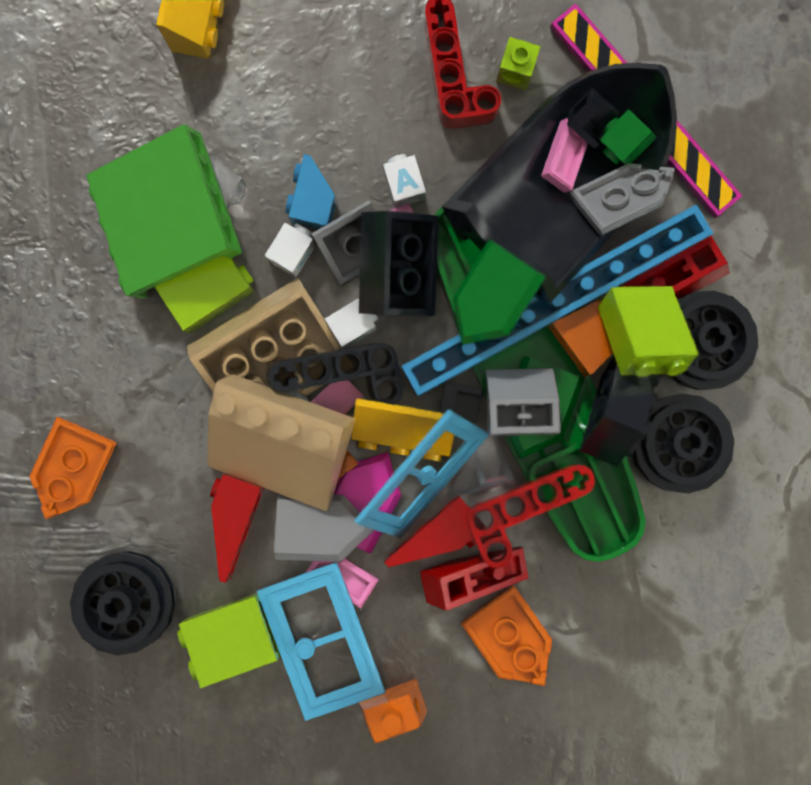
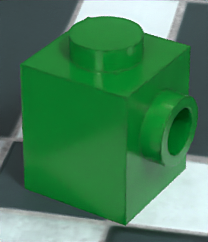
[600,109,657,165]

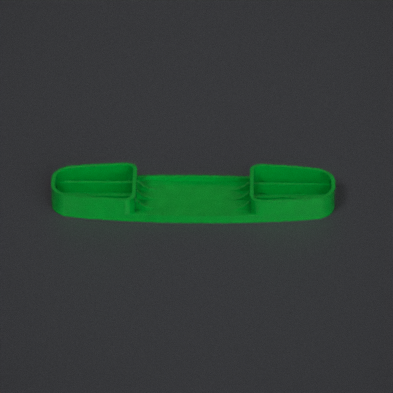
[435,207,646,562]

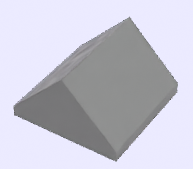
[312,200,375,285]

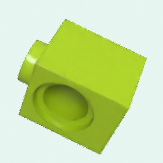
[496,37,541,91]

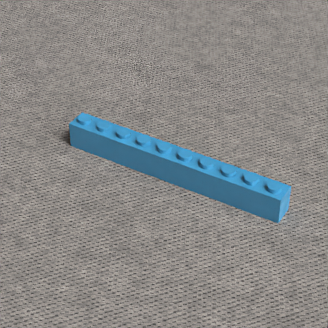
[401,204,713,398]

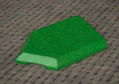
[453,239,546,345]
[510,356,585,459]

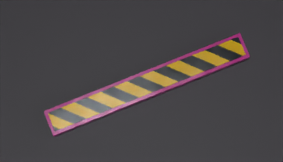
[550,3,742,218]

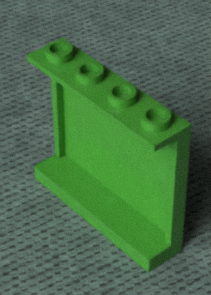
[86,124,242,299]

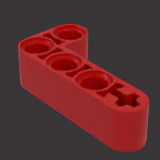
[425,0,501,129]
[466,464,595,569]

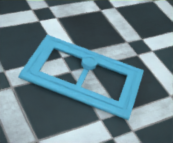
[354,409,488,538]
[257,562,386,721]

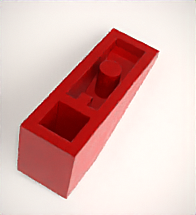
[622,236,730,299]
[210,474,264,583]
[384,495,486,567]
[420,546,529,611]

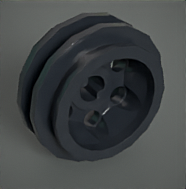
[667,291,759,390]
[631,393,735,494]
[70,551,177,656]

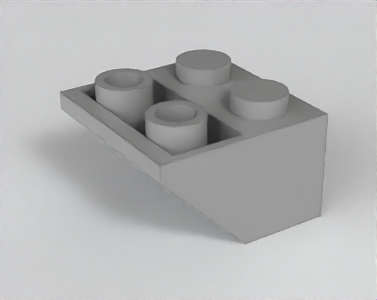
[486,368,560,437]

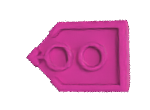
[334,452,401,554]

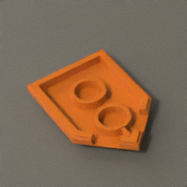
[29,417,117,520]
[460,585,552,686]

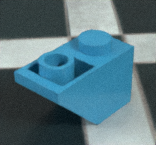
[285,154,337,230]

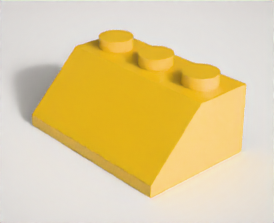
[156,0,224,59]
[351,398,454,462]

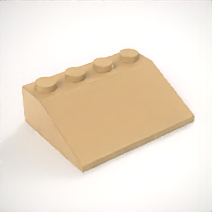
[187,278,354,396]
[207,374,356,512]

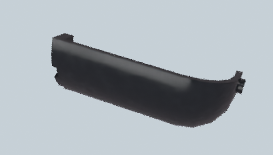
[442,63,677,303]

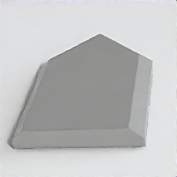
[570,163,675,235]
[274,494,374,562]

